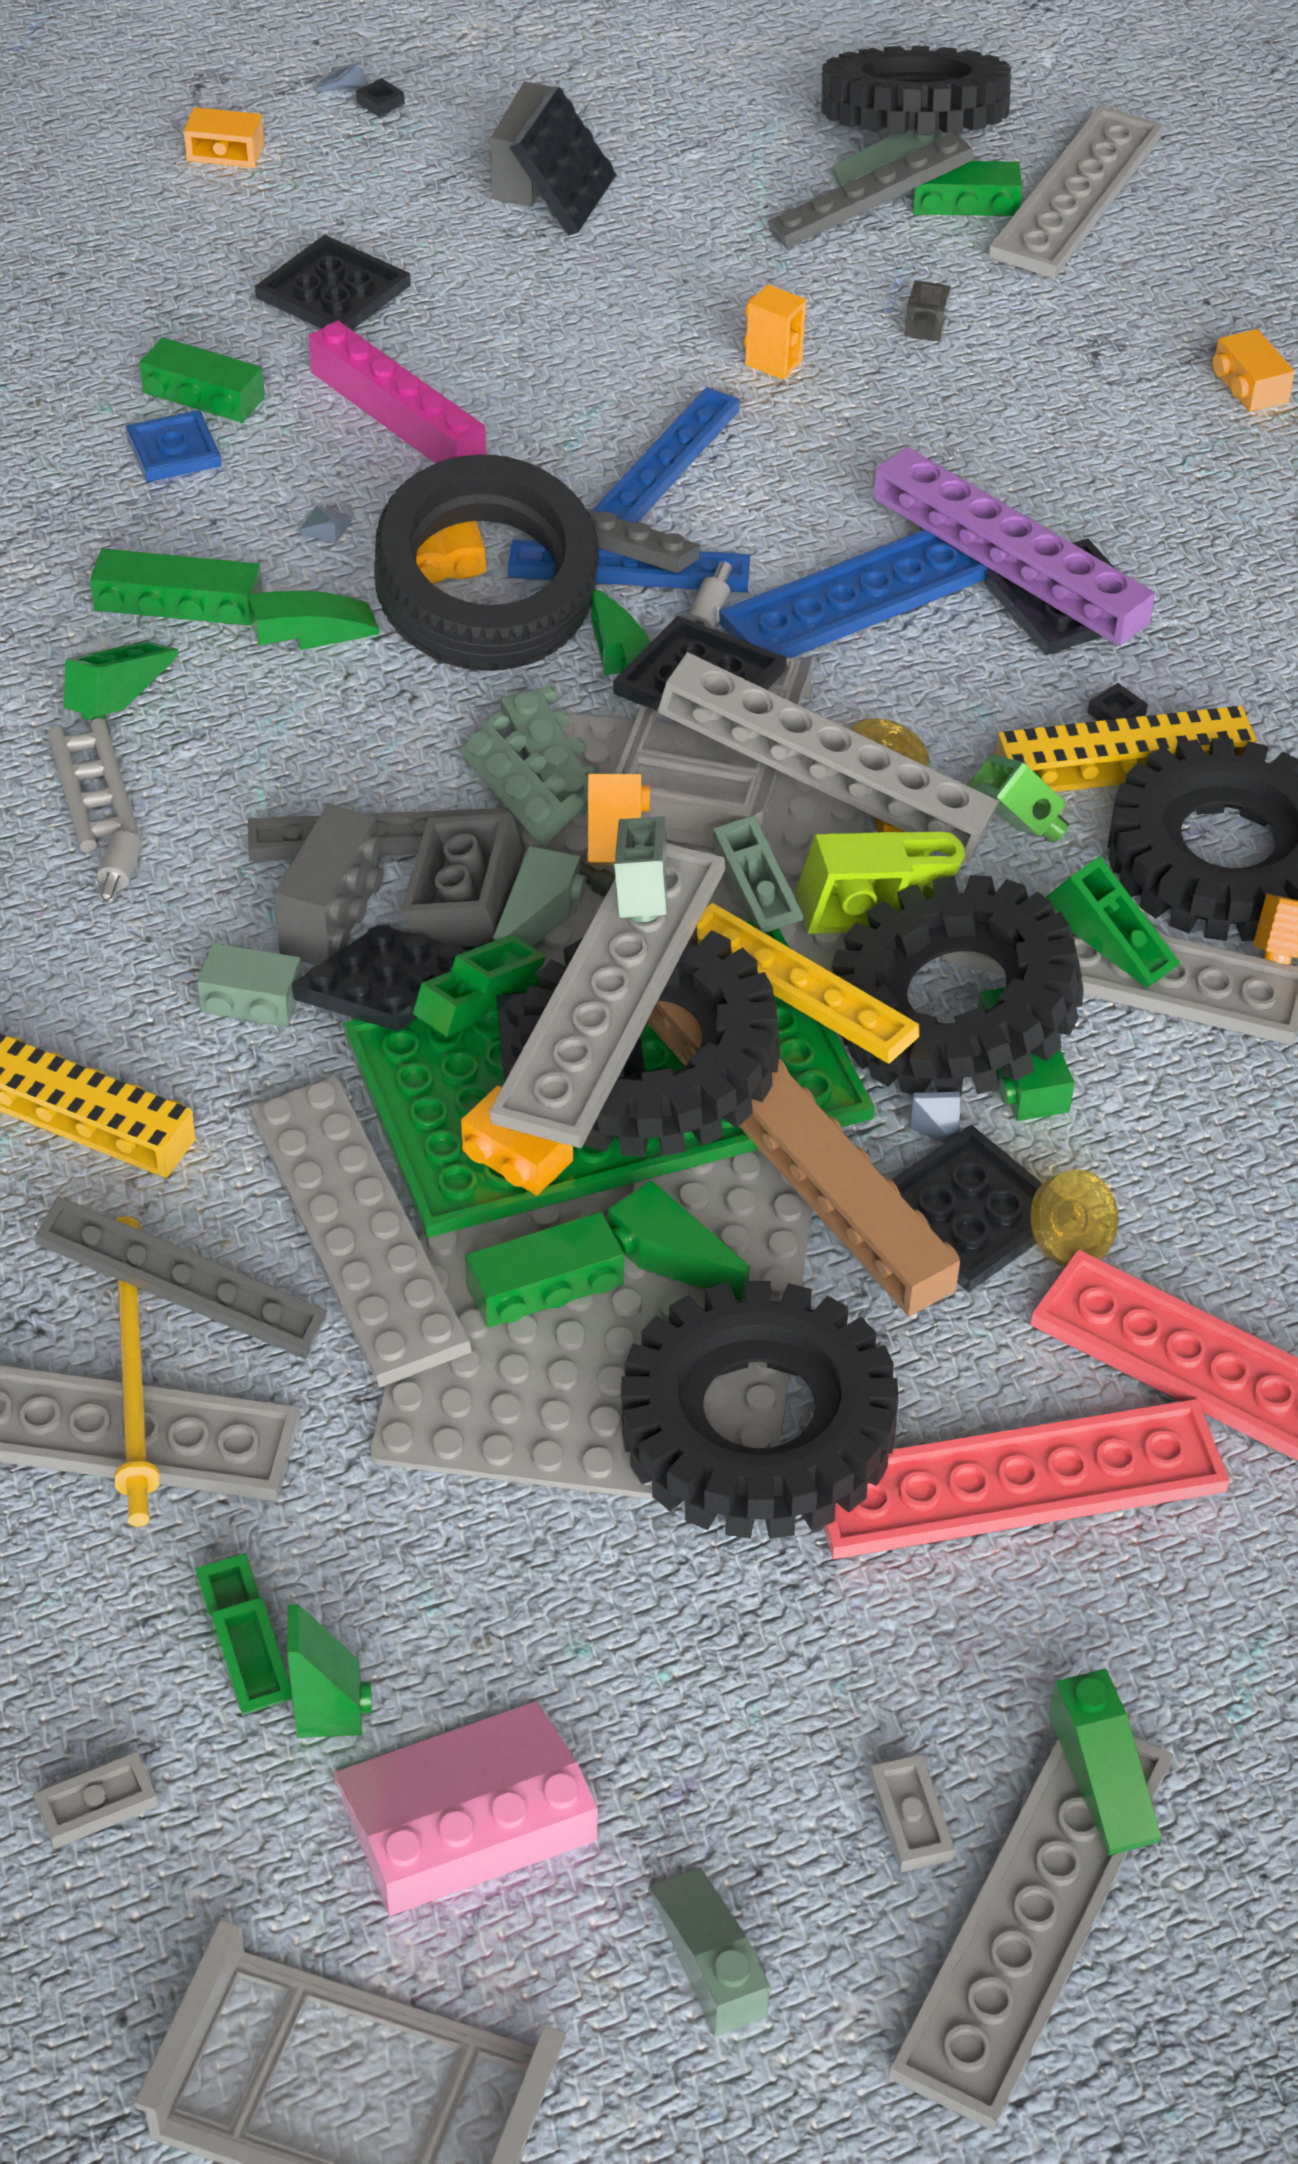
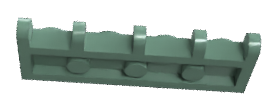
[500,686,600,816]
[458,712,584,847]

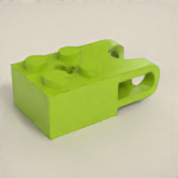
[794,831,966,934]

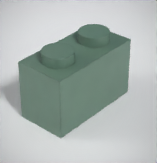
[197,943,302,1027]

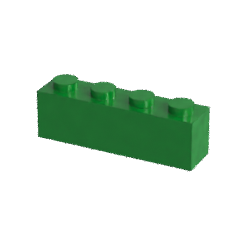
[90,548,263,626]

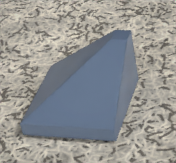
[316,64,368,92]
[300,506,352,543]
[909,1092,960,1143]

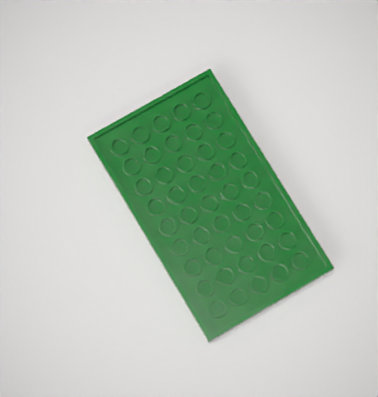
[343,920,875,1238]

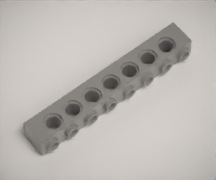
[658,652,999,862]

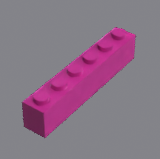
[308,321,486,464]

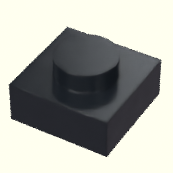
[356,78,405,117]
[1087,683,1148,721]

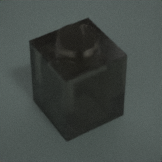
[904,280,951,342]

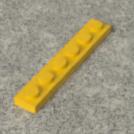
[697,903,919,1064]

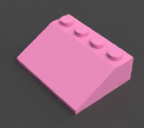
[334,1701,598,1916]

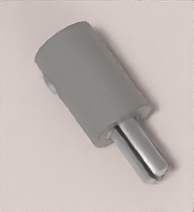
[686,561,732,629]
[97,830,142,904]

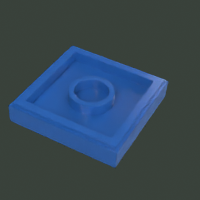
[126,410,222,482]

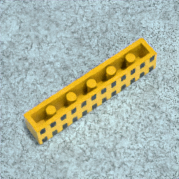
[995,705,1257,792]
[0,1034,196,1178]

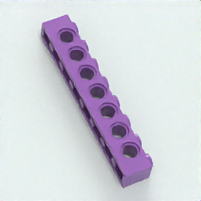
[874,446,1155,646]

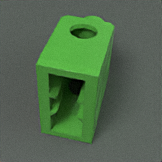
[967,753,1069,843]

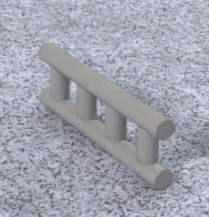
[48,718,140,853]

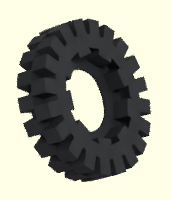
[821,46,1011,135]
[1107,738,1298,942]
[831,875,1084,1097]
[519,926,780,1157]
[621,1281,898,1539]

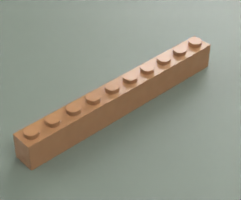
[647,1001,960,1317]

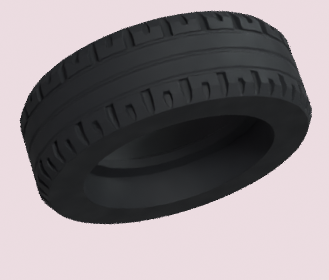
[374,454,599,671]

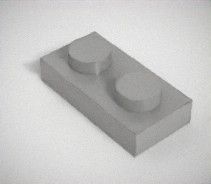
[33,1752,158,1849]
[869,1754,955,1872]

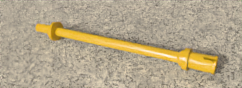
[114,1216,160,1527]

